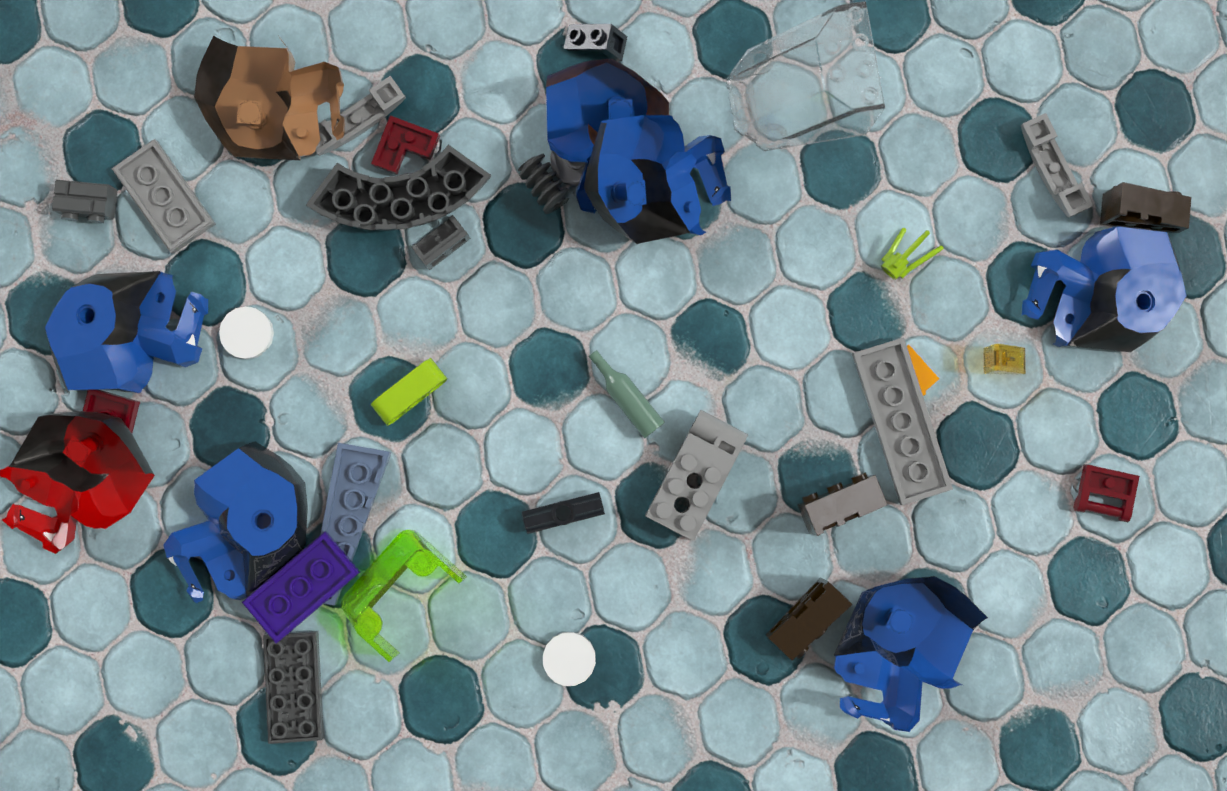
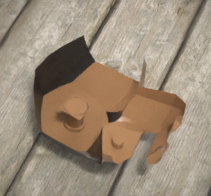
[194,35,345,161]

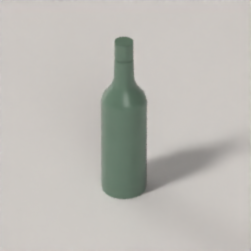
[589,350,665,438]

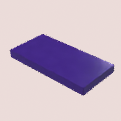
[242,531,360,643]

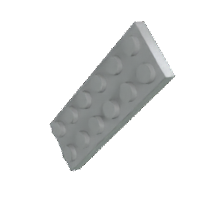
[852,337,953,505]

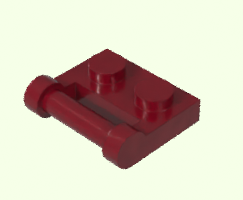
[1074,464,1140,523]

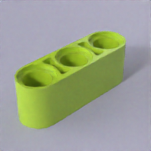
[371,358,447,426]

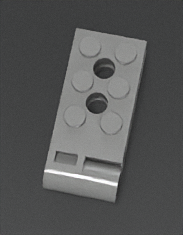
[645,410,748,541]

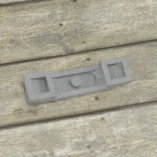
[315,76,406,156]
[1021,113,1094,218]

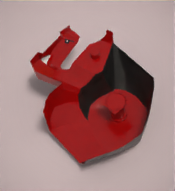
[0,411,155,554]

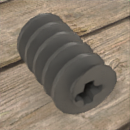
[518,153,569,214]

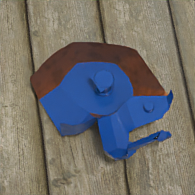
[546,59,669,214]

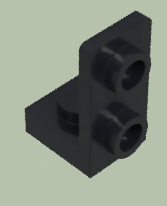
[564,24,628,61]

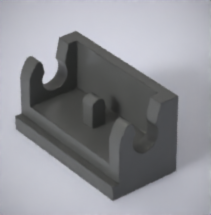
[411,215,471,270]

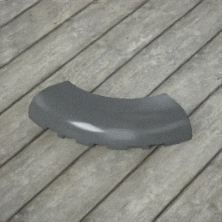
[306,145,491,231]

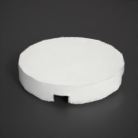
[219,306,274,360]
[543,632,596,686]

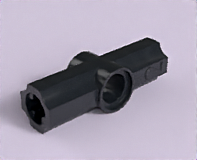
[522,492,605,534]

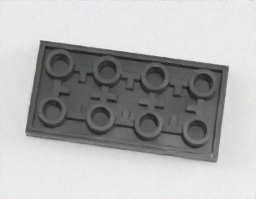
[263,631,324,744]

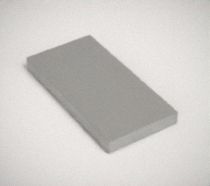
[112,139,216,254]

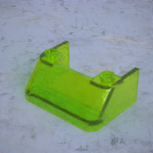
[341,529,467,662]

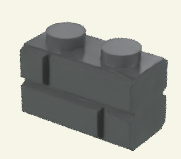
[52,180,118,223]

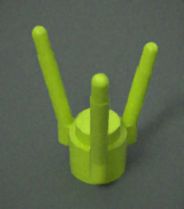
[881,228,944,280]

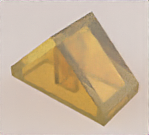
[984,344,1026,374]

